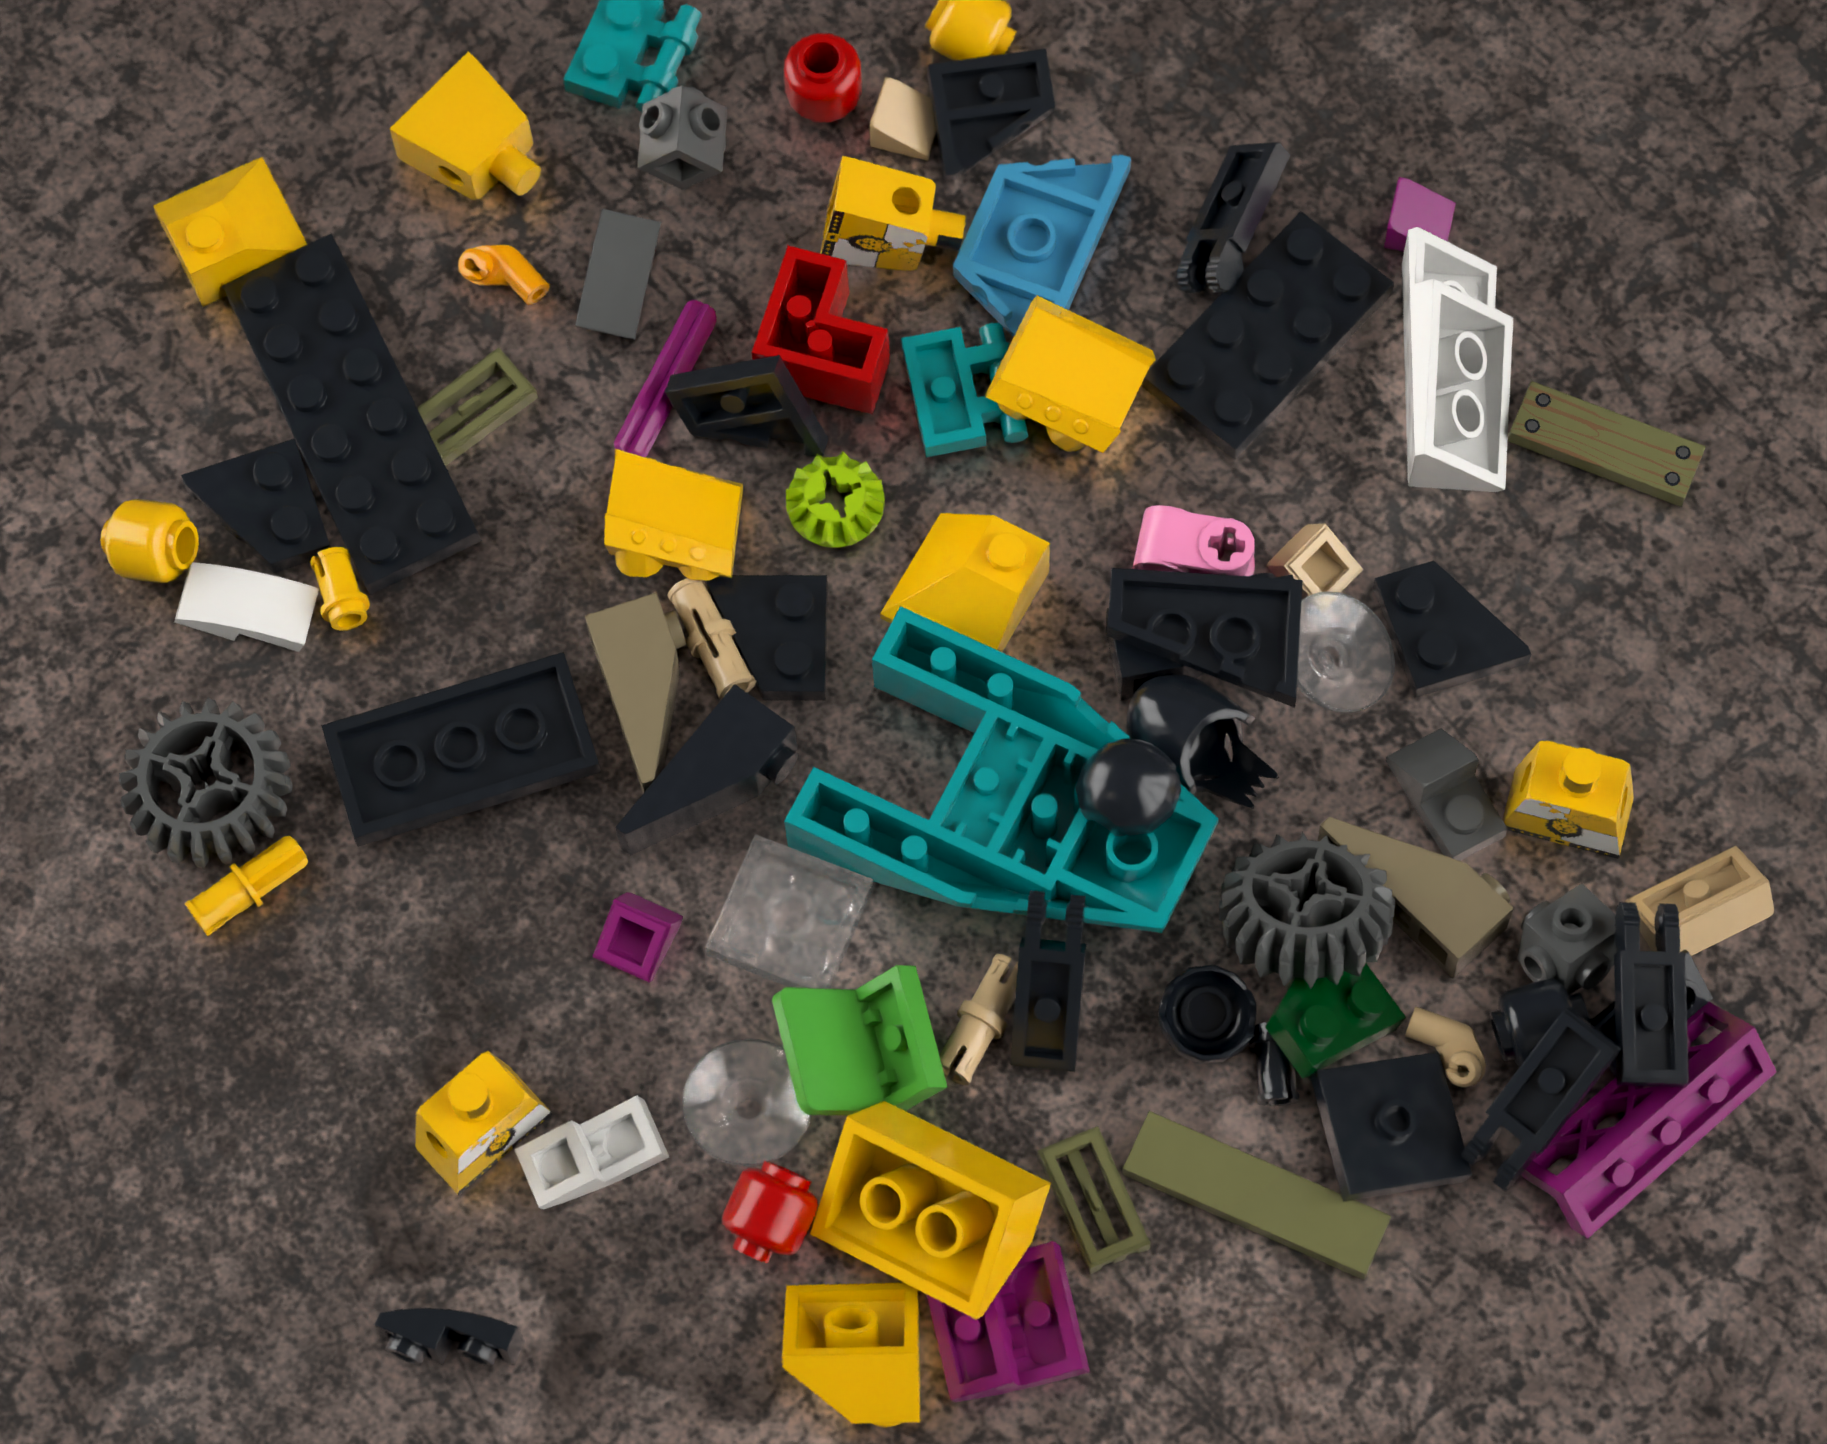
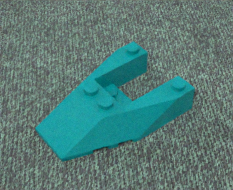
[784,606,1219,933]

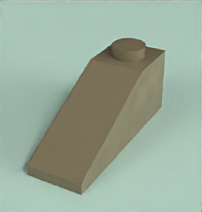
[585,593,686,793]
[1317,817,1514,979]

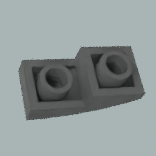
[575,209,661,340]

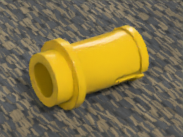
[310,547,370,631]

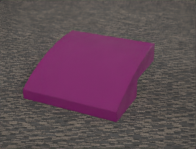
[927,1241,1090,1402]

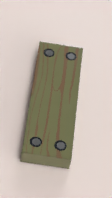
[1508,381,1706,507]

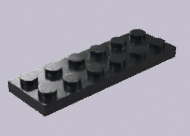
[222,233,482,595]

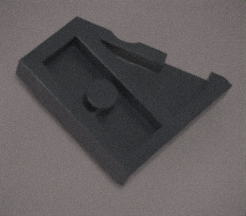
[926,49,1056,182]

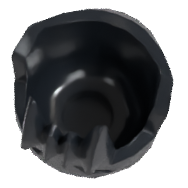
[1126,675,1279,809]

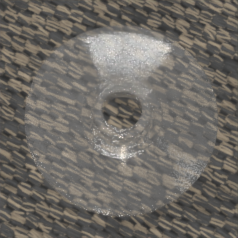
[1297,591,1395,713]
[683,1039,812,1167]

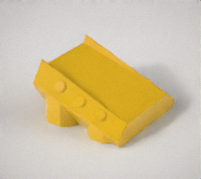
[985,295,1156,453]
[604,449,743,581]

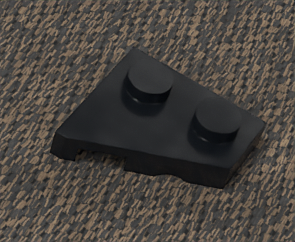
[665,355,829,457]
[181,438,331,573]
[1373,560,1532,698]
[707,575,828,701]

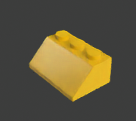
[810,1101,1051,1319]

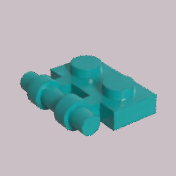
[563,0,702,113]
[901,323,1028,458]

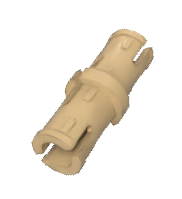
[667,578,756,700]
[939,954,1018,1086]

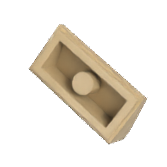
[1625,846,1774,956]

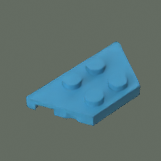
[953,155,1131,337]

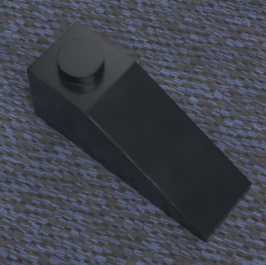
[615,684,798,856]

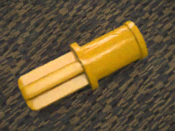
[184,836,308,937]

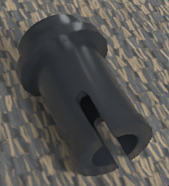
[1249,1022,1300,1106]

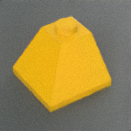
[153,157,307,307]
[880,513,1050,652]
[782,1282,920,1427]

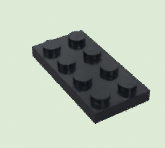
[1142,211,1394,460]
[321,652,601,847]

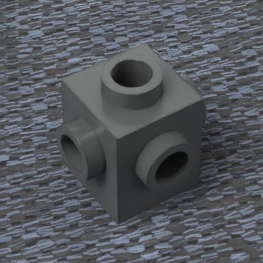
[637,85,728,190]
[1517,883,1618,995]

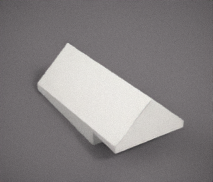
[1402,227,1513,492]

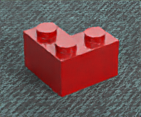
[751,245,890,414]

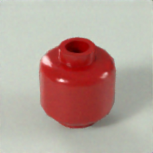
[784,33,862,122]
[722,1160,818,1264]

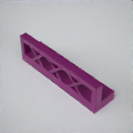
[1522,1002,1777,1239]

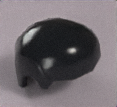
[1075,738,1181,837]
[1158,964,1257,1064]

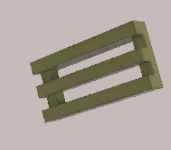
[417,347,538,466]
[1038,1126,1151,1274]

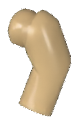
[1405,1006,1486,1088]

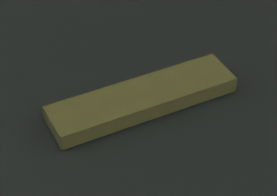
[1122,1111,1391,1280]

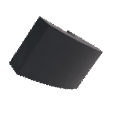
[374,1308,525,1367]

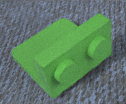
[772,965,947,1115]

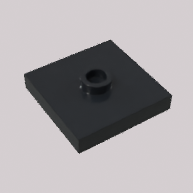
[1311,1052,1472,1202]

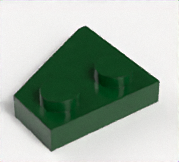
[1265,964,1407,1079]

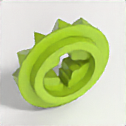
[786,452,885,548]

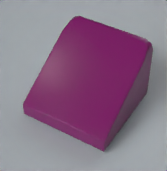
[1384,177,1456,252]
[592,892,683,983]

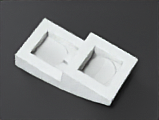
[174,562,319,652]
[514,1096,669,1209]

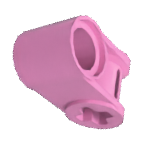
[1132,505,1255,576]

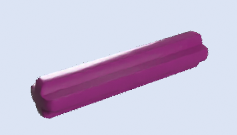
[614,299,717,457]

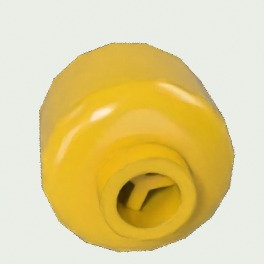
[924,0,1017,61]
[100,499,198,583]

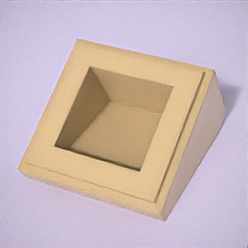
[869,77,937,161]
[1266,523,1363,612]

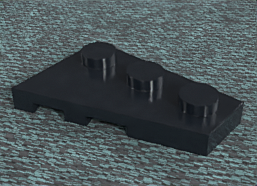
[1107,568,1303,708]

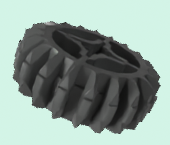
[119,697,293,869]
[1219,831,1395,989]

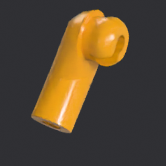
[458,245,550,305]

